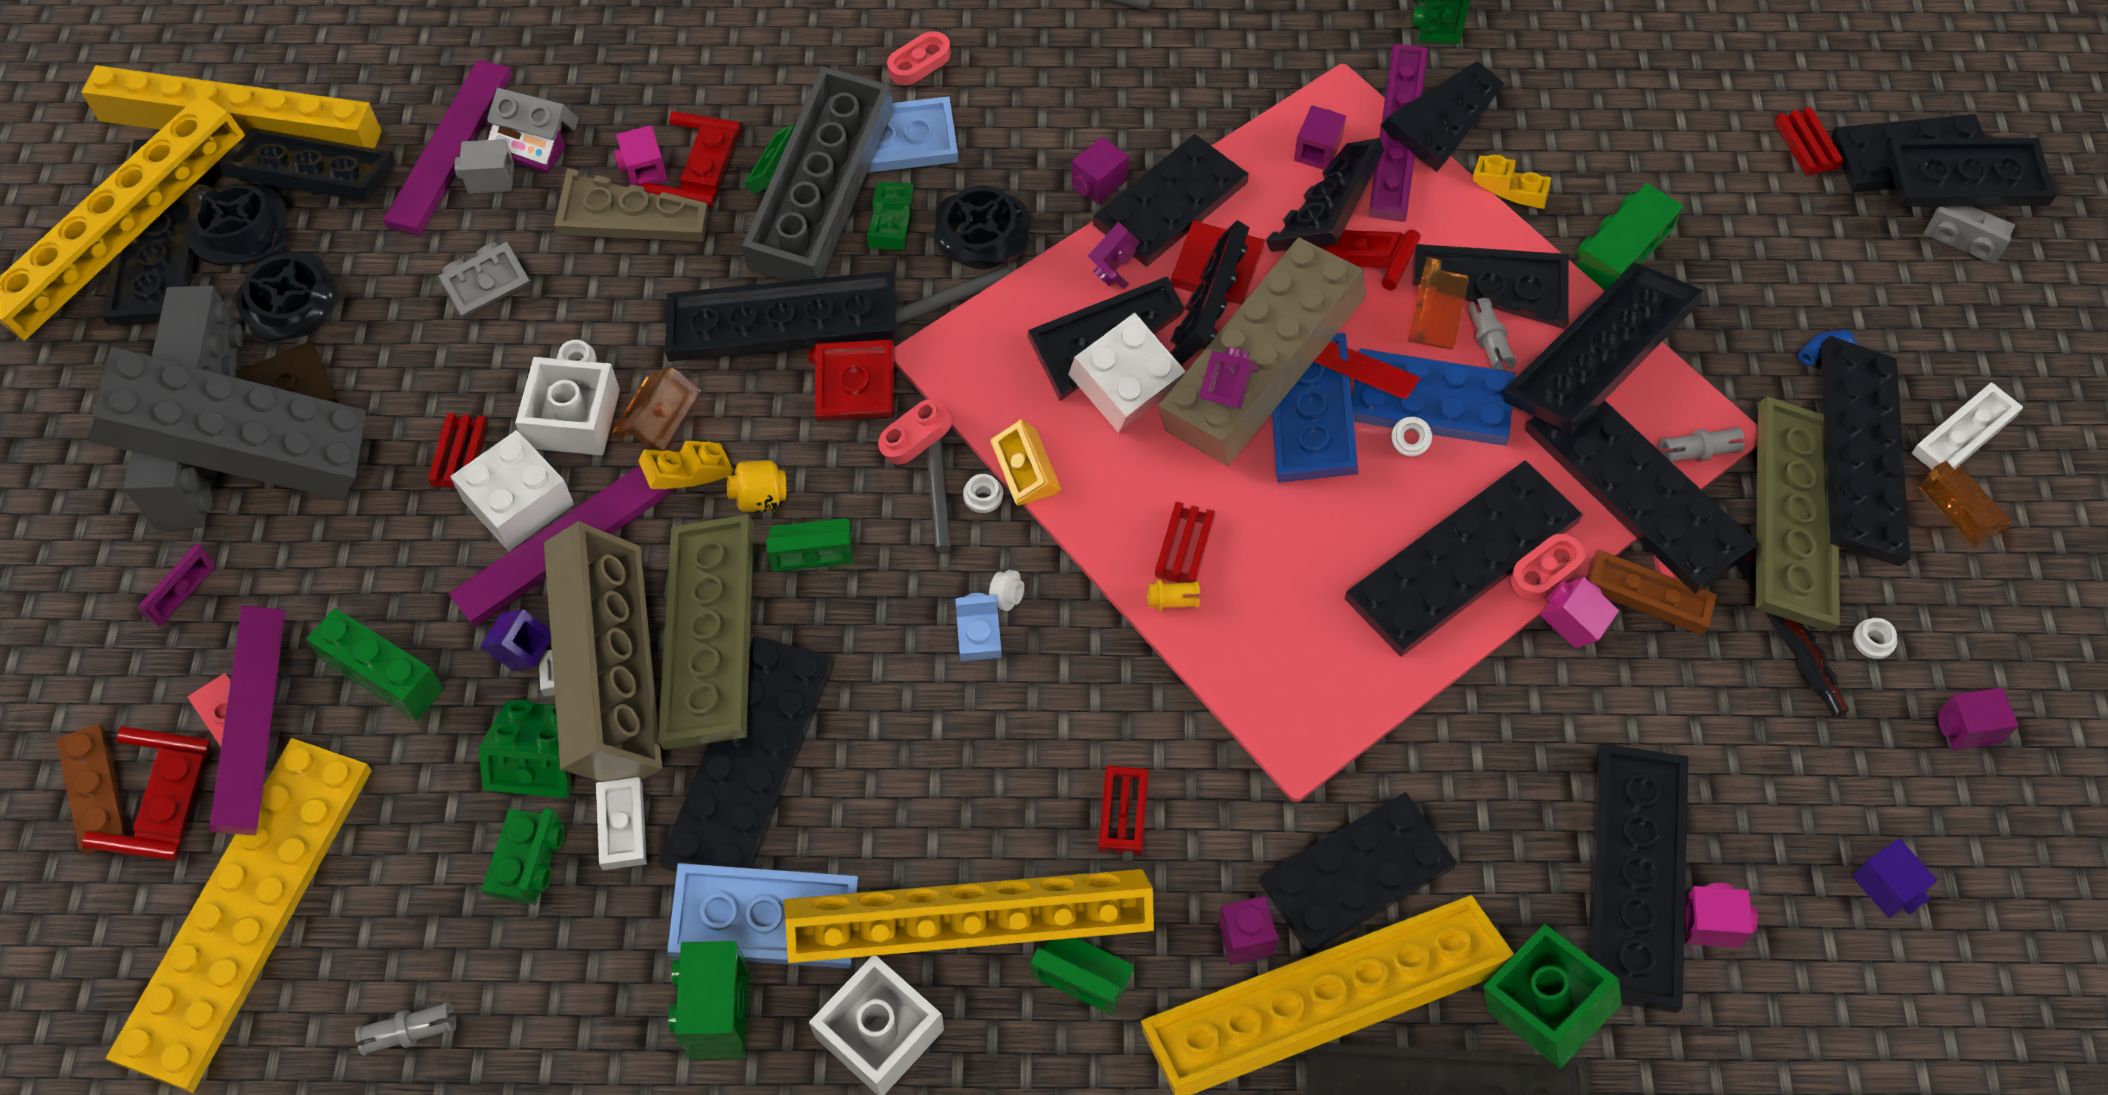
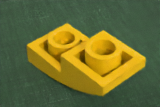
[1473,155,1551,209]
[638,441,733,489]

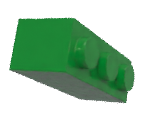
[1576,183,1684,291]
[306,607,444,722]

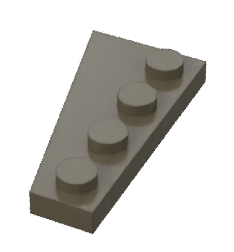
[554,168,709,242]

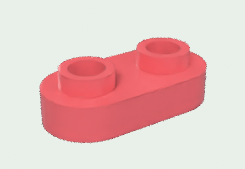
[887,31,951,85]
[878,399,952,465]
[1510,534,1585,600]

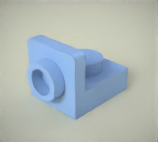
[955,593,1002,661]

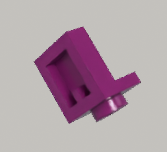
[1088,222,1141,289]
[1199,347,1259,409]

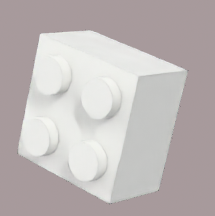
[1068,313,1186,433]
[515,357,620,455]
[450,430,574,552]
[809,955,944,1095]

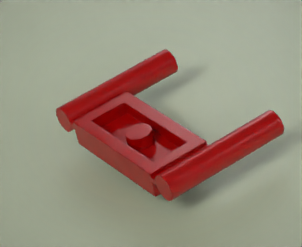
[641,111,742,209]
[1317,229,1421,291]
[82,726,211,861]

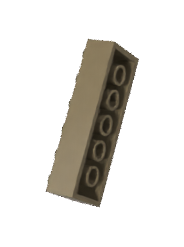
[1158,237,1366,467]
[544,521,662,782]

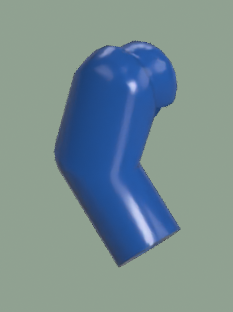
[1798,329,1858,366]

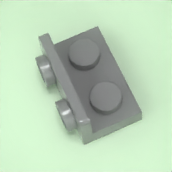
[487,87,579,140]
[1923,206,2015,264]
[438,242,530,318]

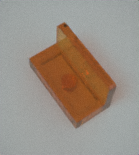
[1408,257,1469,350]
[612,366,701,451]
[1919,461,2012,548]

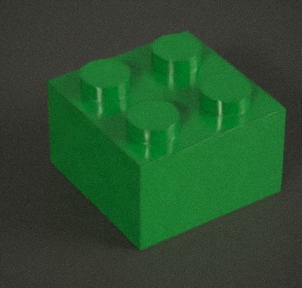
[1483,924,1622,1069]
[668,941,750,1060]

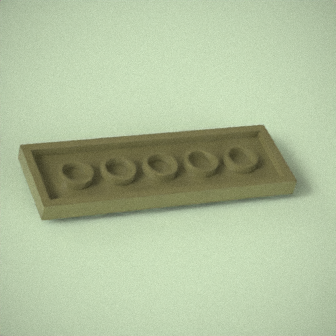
[1756,396,1840,632]
[658,514,754,750]

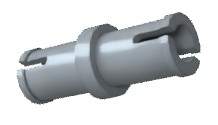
[1467,298,1517,371]
[1658,427,1745,462]
[355,1002,456,1056]

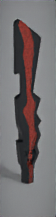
[1738,550,1850,718]

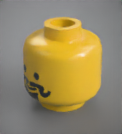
[727,460,786,513]

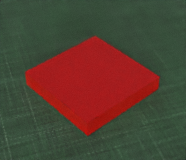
[1171,221,1265,305]
[815,340,894,421]

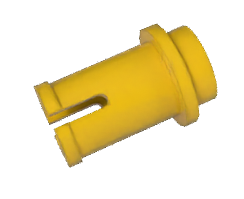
[1147,579,1200,612]

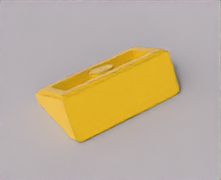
[990,419,1062,506]

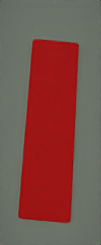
[1313,342,1420,399]

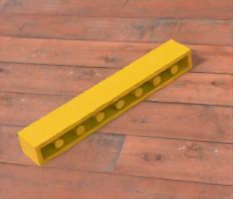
[81,65,382,149]

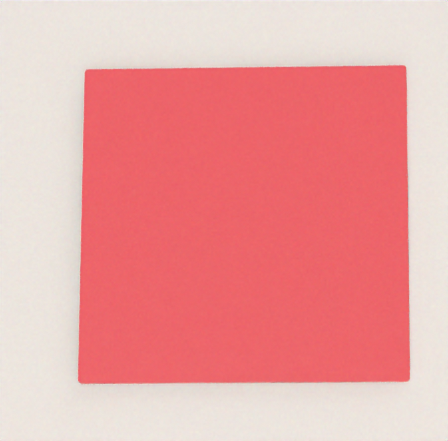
[894,64,1758,802]

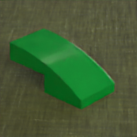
[867,181,914,250]

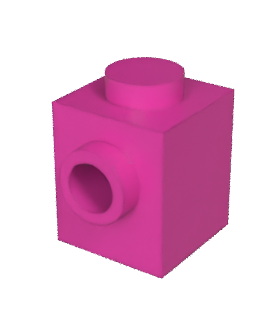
[613,125,668,186]
[1540,577,1619,649]
[1684,883,1758,948]

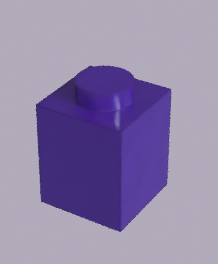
[480,609,551,671]
[1852,838,1938,919]

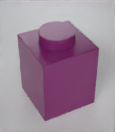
[1294,105,1346,170]
[1072,137,1129,204]
[1938,687,2019,751]
[1218,896,1278,966]

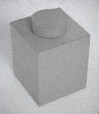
[455,139,514,194]

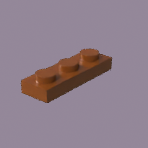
[1587,550,1717,636]
[56,723,129,856]

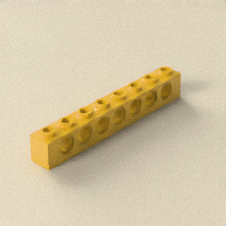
[0,94,246,341]
[784,869,1154,963]

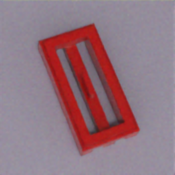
[1774,107,1843,176]
[428,413,489,489]
[1155,502,1215,583]
[1098,765,1149,856]

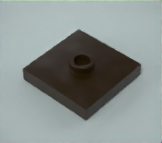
[237,341,339,403]

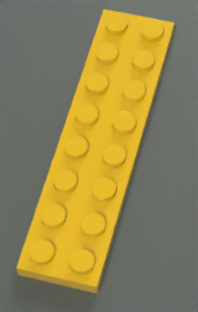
[105,738,372,1094]
[1141,895,1514,1095]

